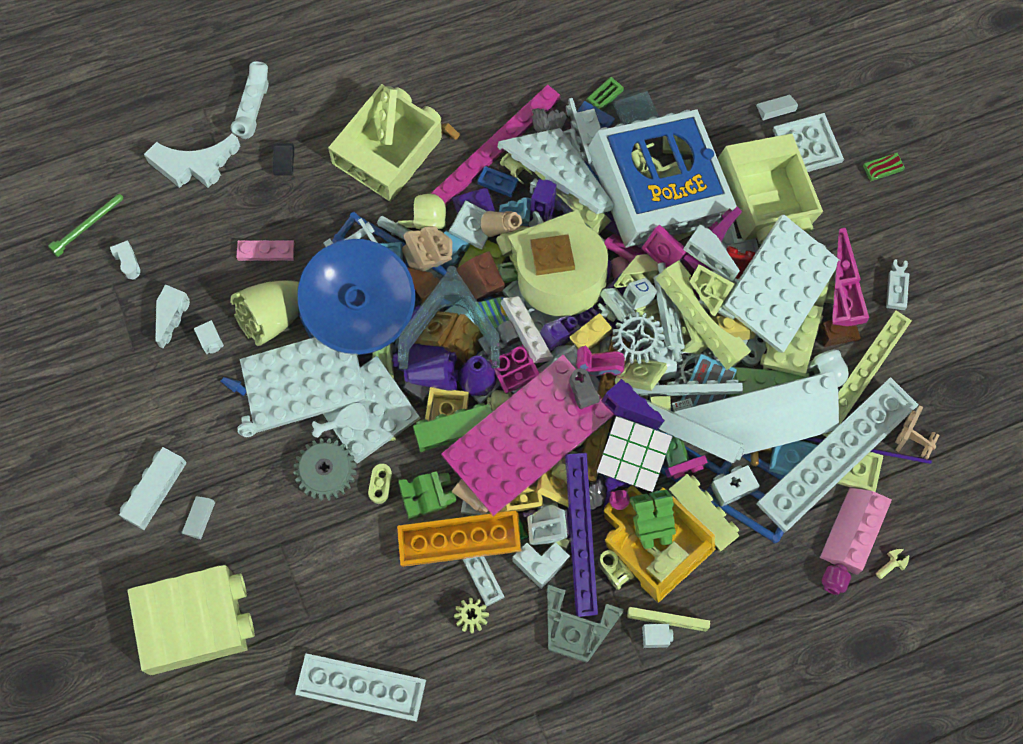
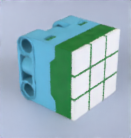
[597,416,673,492]

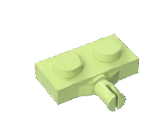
[646,542,689,583]

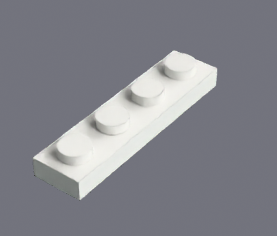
[501,296,552,363]

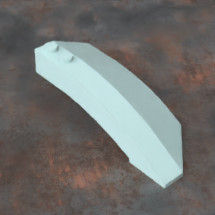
[674,371,839,459]

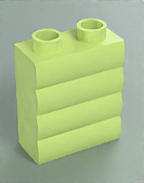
[328,84,442,202]
[718,133,823,245]
[128,565,255,675]

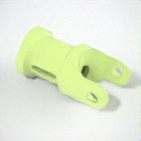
[500,153,532,184]

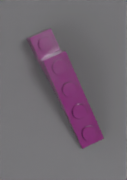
[680,206,742,301]

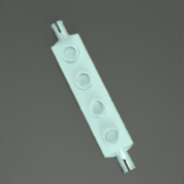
[653,263,685,362]

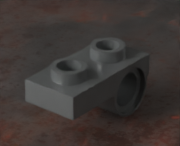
[478,321,520,358]

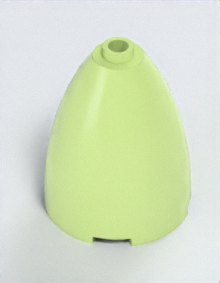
[231,281,300,346]

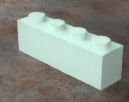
[119,447,187,530]

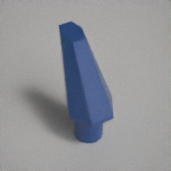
[221,377,247,396]

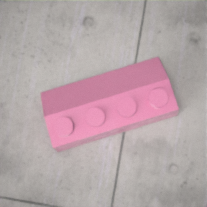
[820,487,892,575]

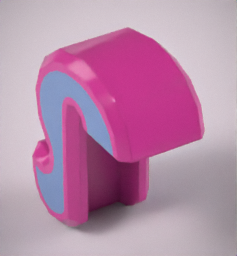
[576,345,625,376]

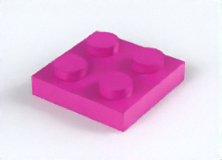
[642,225,686,268]

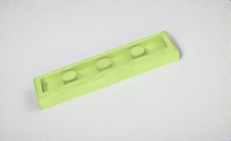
[627,607,710,632]

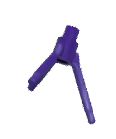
[600,473,640,513]

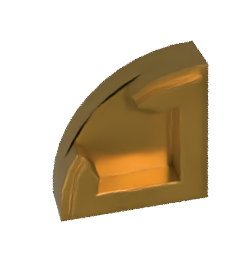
[441,123,460,140]

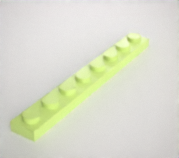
[823,311,912,437]

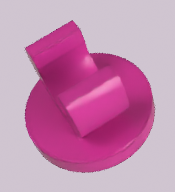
[610,490,630,510]

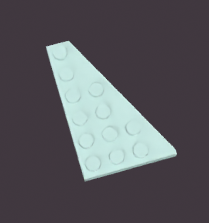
[497,128,614,214]

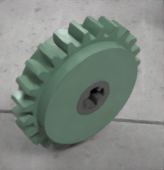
[293,438,357,501]

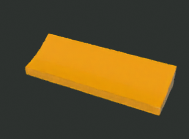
[397,510,521,567]

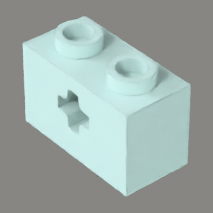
[710,465,759,507]

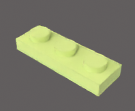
[378,86,397,145]

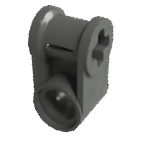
[569,368,600,409]

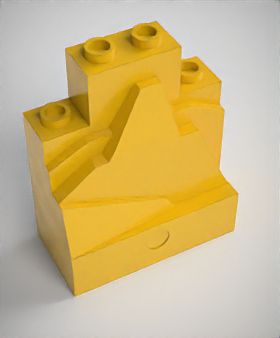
[603,485,716,603]

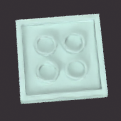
[773,113,844,172]

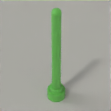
[48,194,123,257]

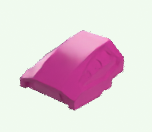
[490,344,539,394]

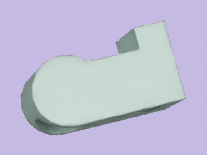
[110,240,140,279]

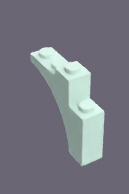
[144,134,240,188]

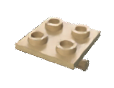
[895,406,939,459]

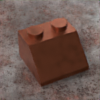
[454,251,505,305]

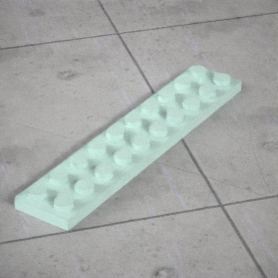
[757,377,918,533]

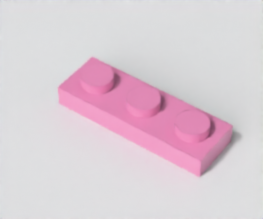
[237,241,295,261]

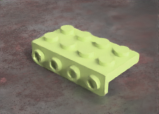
[760,305,823,377]

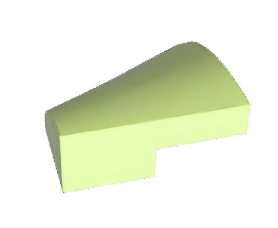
[689,265,735,316]

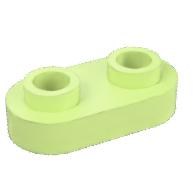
[368,464,392,504]

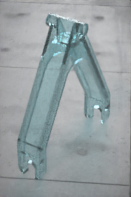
[398,266,500,369]

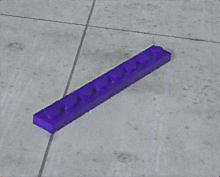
[565,453,598,617]

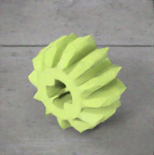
[454,598,489,633]

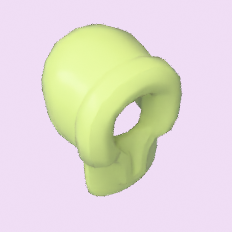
[398,194,446,229]

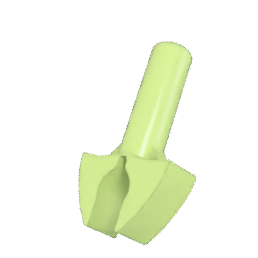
[876,549,909,579]

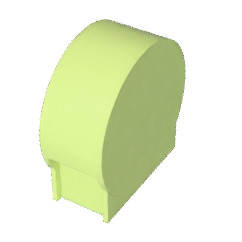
[508,210,608,316]

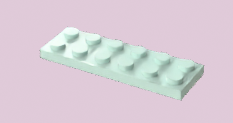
[295,653,426,722]

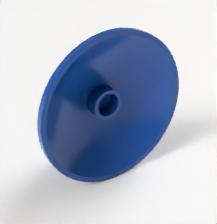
[298,239,415,355]

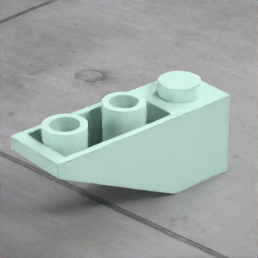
[156,285,190,348]

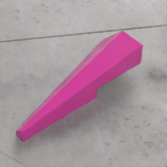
[832,228,869,326]

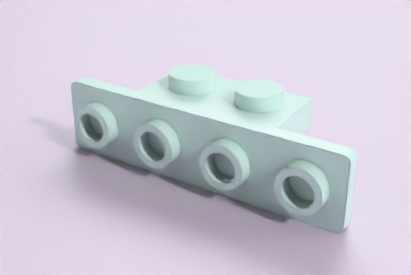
[566,98,601,167]

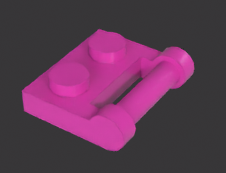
[604,234,646,264]

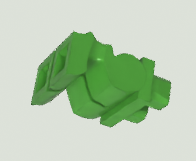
[398,471,456,521]
[629,490,676,549]

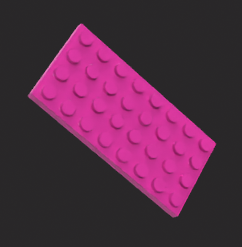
[441,355,615,516]

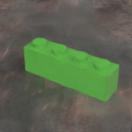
[413,403,492,452]

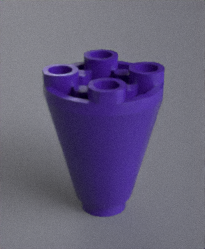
[404,352,459,391]
[458,356,497,396]

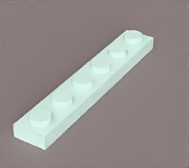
[633,380,743,397]

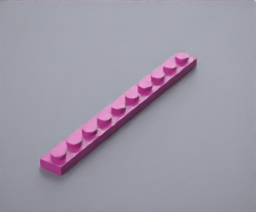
[431,85,561,207]

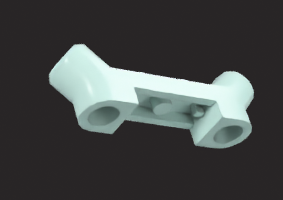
[231,62,268,139]

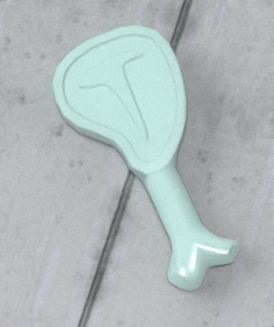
[312,403,369,438]

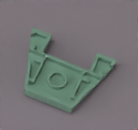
[547,585,624,663]

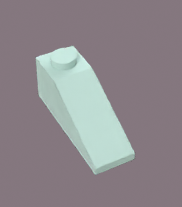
[683,225,740,282]

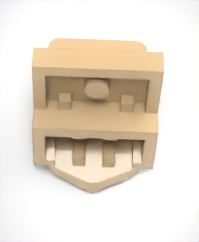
[402,226,452,271]

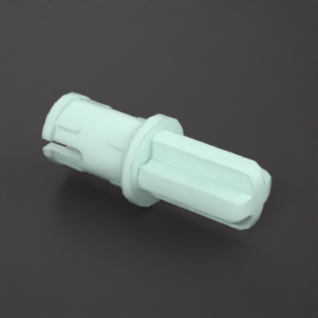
[377,216,412,240]

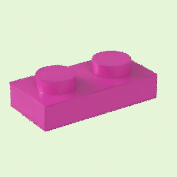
[665,455,708,479]

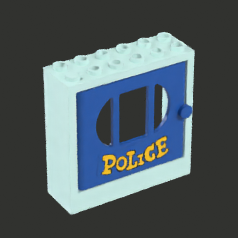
[587,110,737,248]

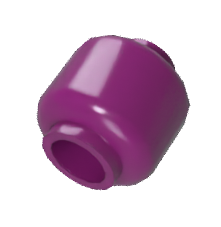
[822,564,851,595]

